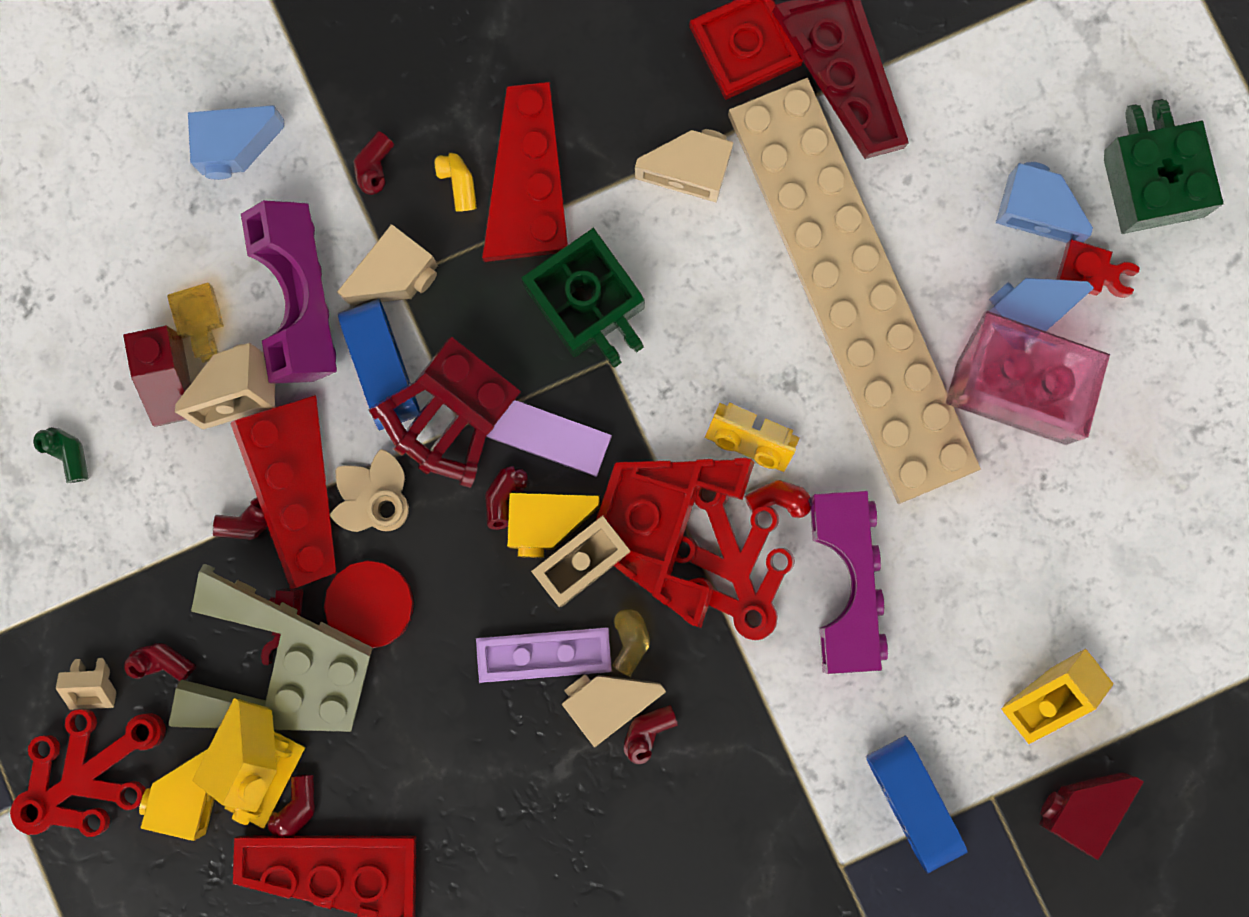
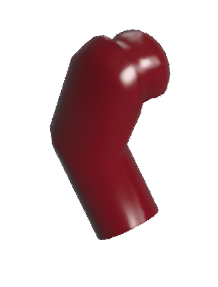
[354,131,394,195]
[485,466,528,530]
[213,497,268,540]
[124,643,196,682]
[624,705,678,765]
[268,774,315,837]

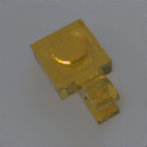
[167,282,224,363]

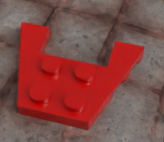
[596,458,755,628]

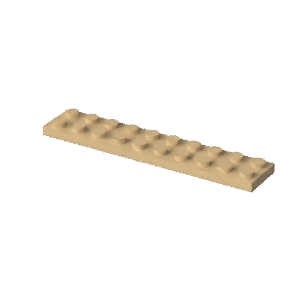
[728,78,981,504]

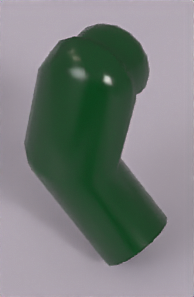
[33,427,89,483]

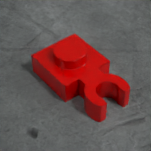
[1056,239,1140,298]

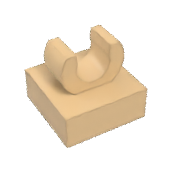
[56,658,116,710]

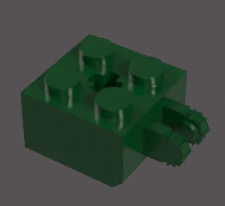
[1104,99,1224,234]
[521,227,645,368]

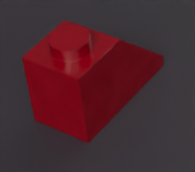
[123,325,191,427]
[1039,772,1144,860]

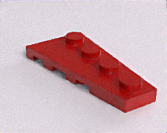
[233,836,416,917]

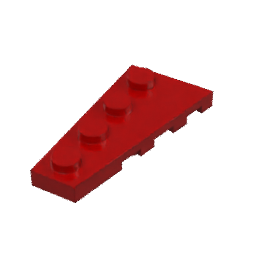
[482,82,568,262]
[230,395,336,589]

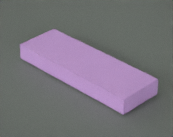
[486,400,612,477]
[476,628,612,683]

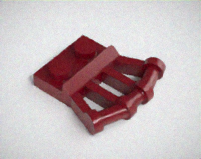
[368,336,521,488]

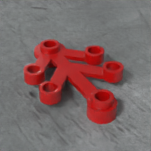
[675,488,795,640]
[10,709,166,837]

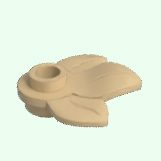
[330,449,409,532]

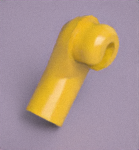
[435,153,477,211]

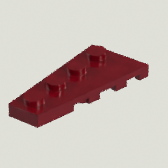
[772,0,909,159]

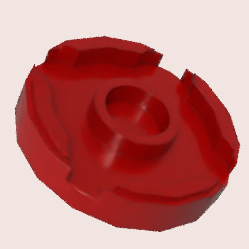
[324,561,414,649]

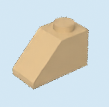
[635,129,734,203]
[337,224,438,306]
[175,343,276,430]
[531,516,630,607]
[562,674,666,748]

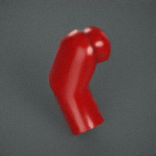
[744,480,811,518]

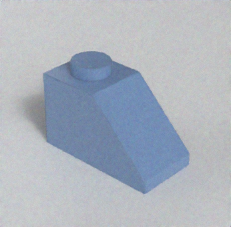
[188,105,284,180]
[996,162,1093,243]
[984,278,1094,353]

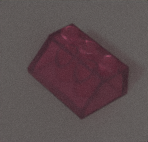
[945,311,1110,445]

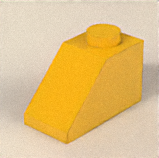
[507,493,600,558]
[1001,648,1114,744]
[192,698,277,812]
[139,749,215,841]

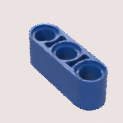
[338,299,420,431]
[865,735,968,874]

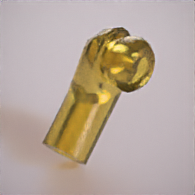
[612,609,650,677]

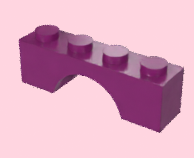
[241,200,337,383]
[809,491,888,674]

